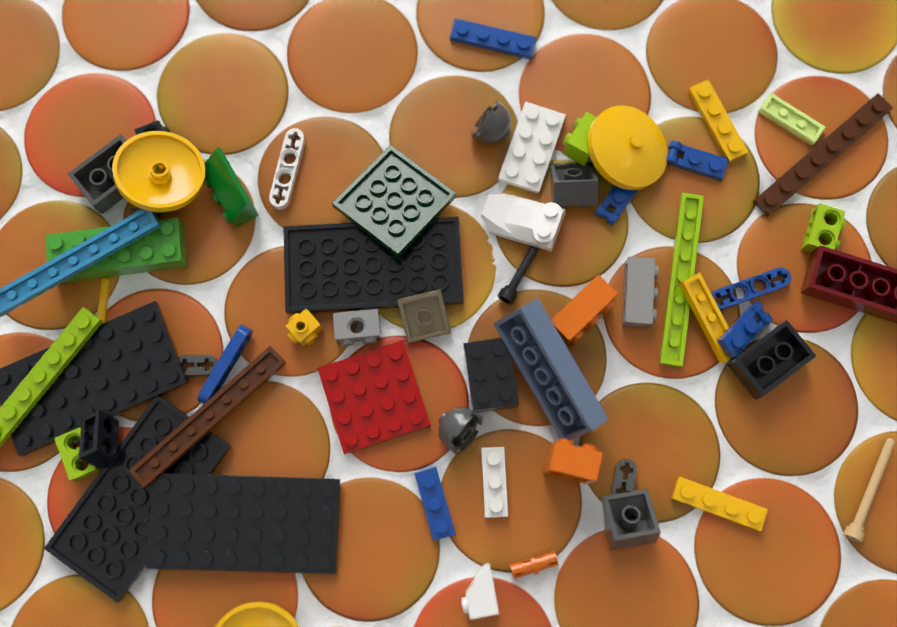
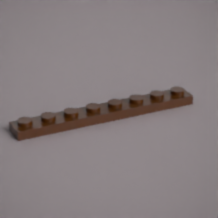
[753,93,893,217]
[129,346,286,489]

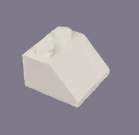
[462,563,499,619]

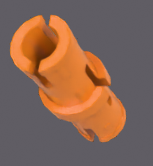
[510,551,559,579]

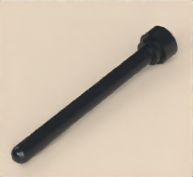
[497,246,540,305]

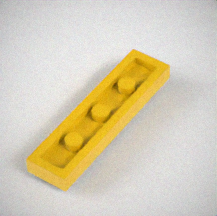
[688,80,748,164]
[679,273,741,363]
[670,476,768,531]

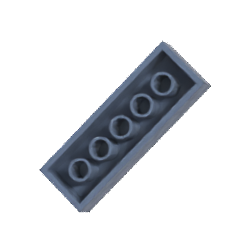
[494,298,608,440]

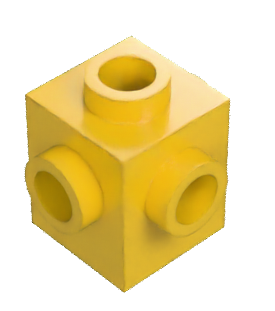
[286,309,323,346]

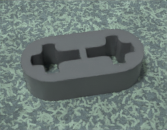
[179,355,218,377]
[611,459,637,495]

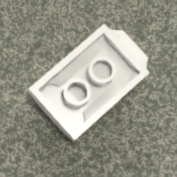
[481,193,566,252]

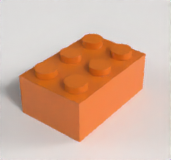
[551,274,618,347]
[543,438,603,484]

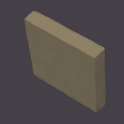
[397,289,451,343]

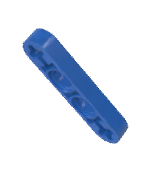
[711,268,791,311]
[197,325,253,404]

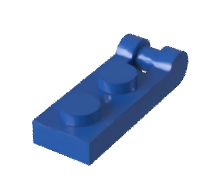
[666,140,728,181]
[594,185,638,226]
[717,301,773,358]

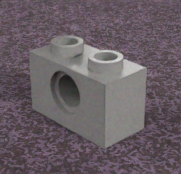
[333,309,382,346]

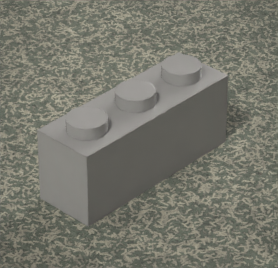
[622,257,658,328]

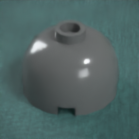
[471,100,511,144]
[438,407,482,454]

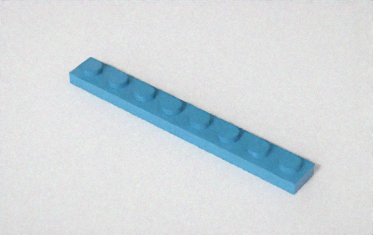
[0,209,161,317]

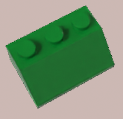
[204,147,259,228]

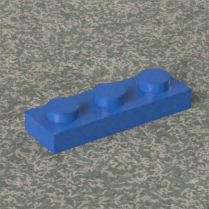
[414,467,456,541]

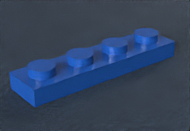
[450,18,536,60]

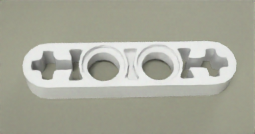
[269,128,306,210]

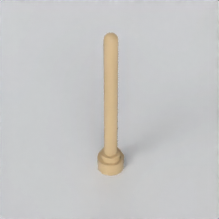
[843,438,895,543]

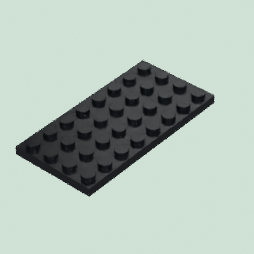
[283,217,464,314]
[0,301,189,457]
[43,396,231,603]
[146,473,341,574]

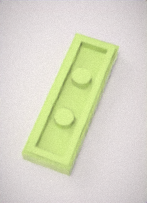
[758,93,826,146]

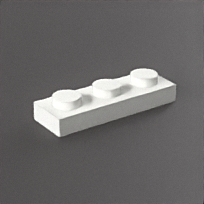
[481,447,508,518]

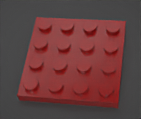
[317,340,431,454]

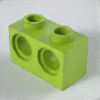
[801,203,846,253]
[54,427,102,482]

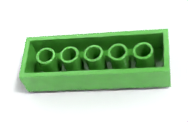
[45,218,188,283]

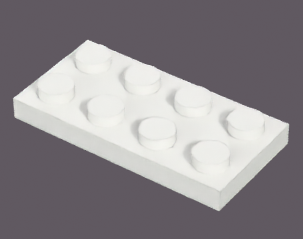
[498,102,566,194]

